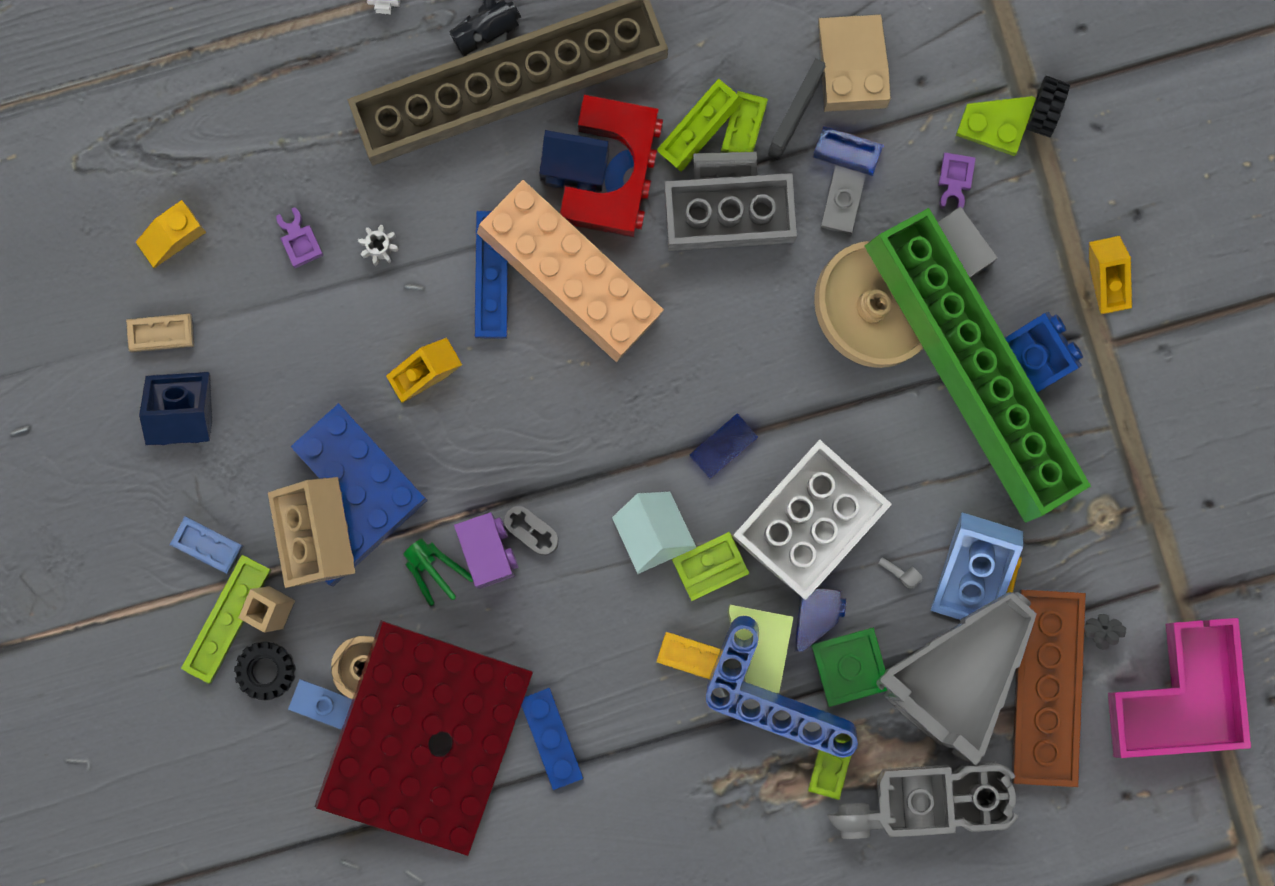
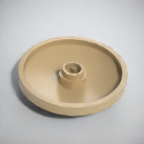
[814,241,923,368]

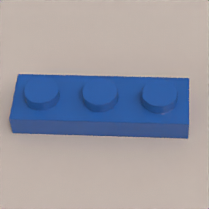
[522,688,583,790]

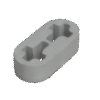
[504,506,558,555]

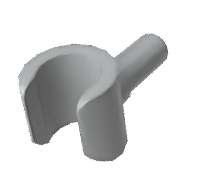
[878,557,922,589]

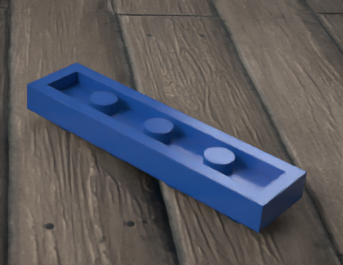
[475,211,508,339]

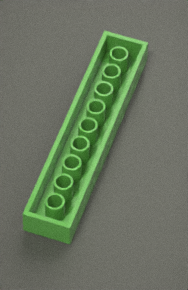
[864,208,1091,523]

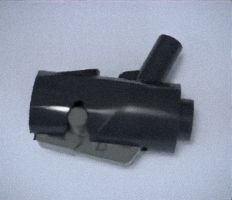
[449,0,521,57]

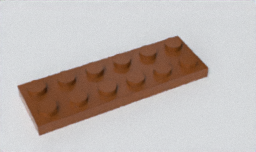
[1012,590,1086,787]

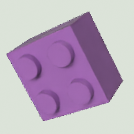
[454,512,518,589]

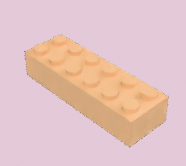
[477,180,664,362]

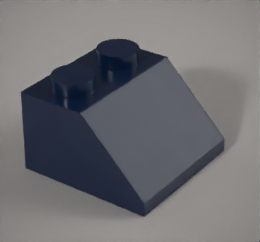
[539,130,609,192]
[139,372,212,445]

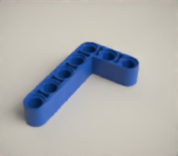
[706,616,858,758]

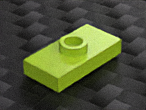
[721,91,768,153]
[807,734,851,800]

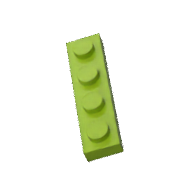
[181,555,272,684]

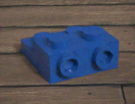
[1005,312,1083,393]

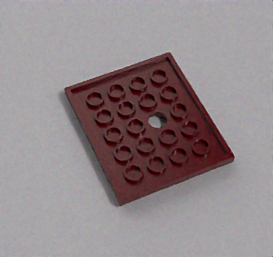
[315,620,533,856]

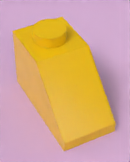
[136,200,206,268]
[1089,236,1132,314]
[386,337,463,403]

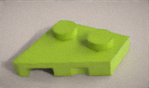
[955,96,1036,156]

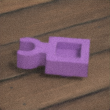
[938,152,976,209]
[276,208,324,268]

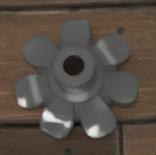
[1084,614,1126,650]

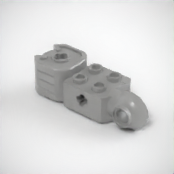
[827,761,1018,839]

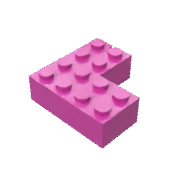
[1108,618,1251,758]

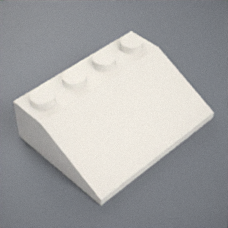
[732,439,892,600]

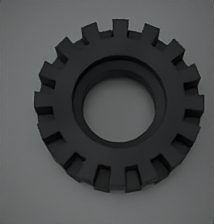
[1026,75,1070,138]
[234,642,296,700]

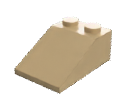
[818,15,891,112]

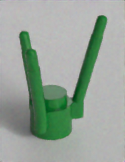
[403,538,473,606]

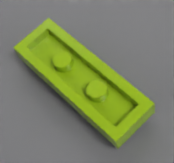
[657,78,744,172]

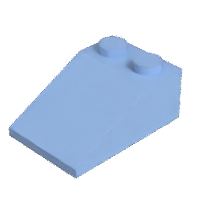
[931,512,1023,620]

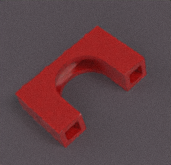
[560,94,663,237]

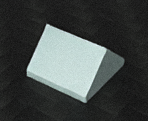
[612,491,696,574]

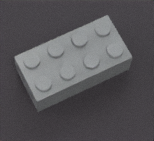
[664,173,797,251]

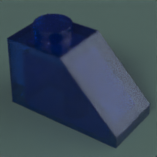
[794,588,846,652]

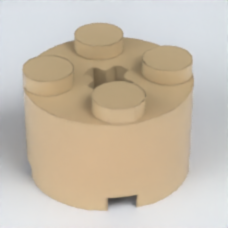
[331,636,375,699]

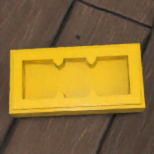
[656,632,721,679]

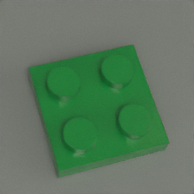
[811,627,887,707]

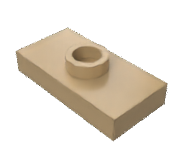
[126,314,194,352]

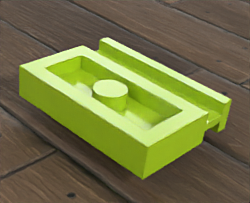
[672,532,750,602]

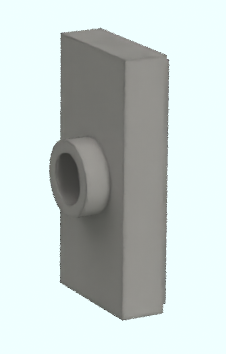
[693,152,757,180]
[821,165,866,235]

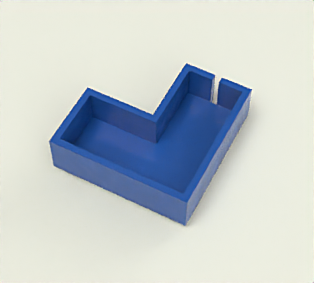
[291,403,428,587]

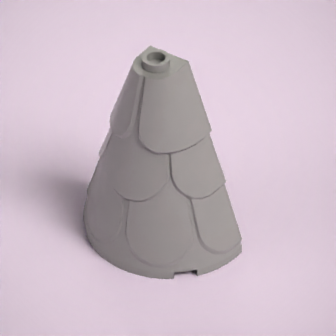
[876,592,1037,766]

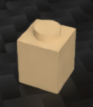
[238,586,295,633]

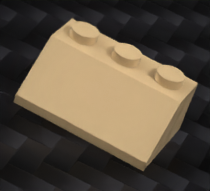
[268,477,355,588]

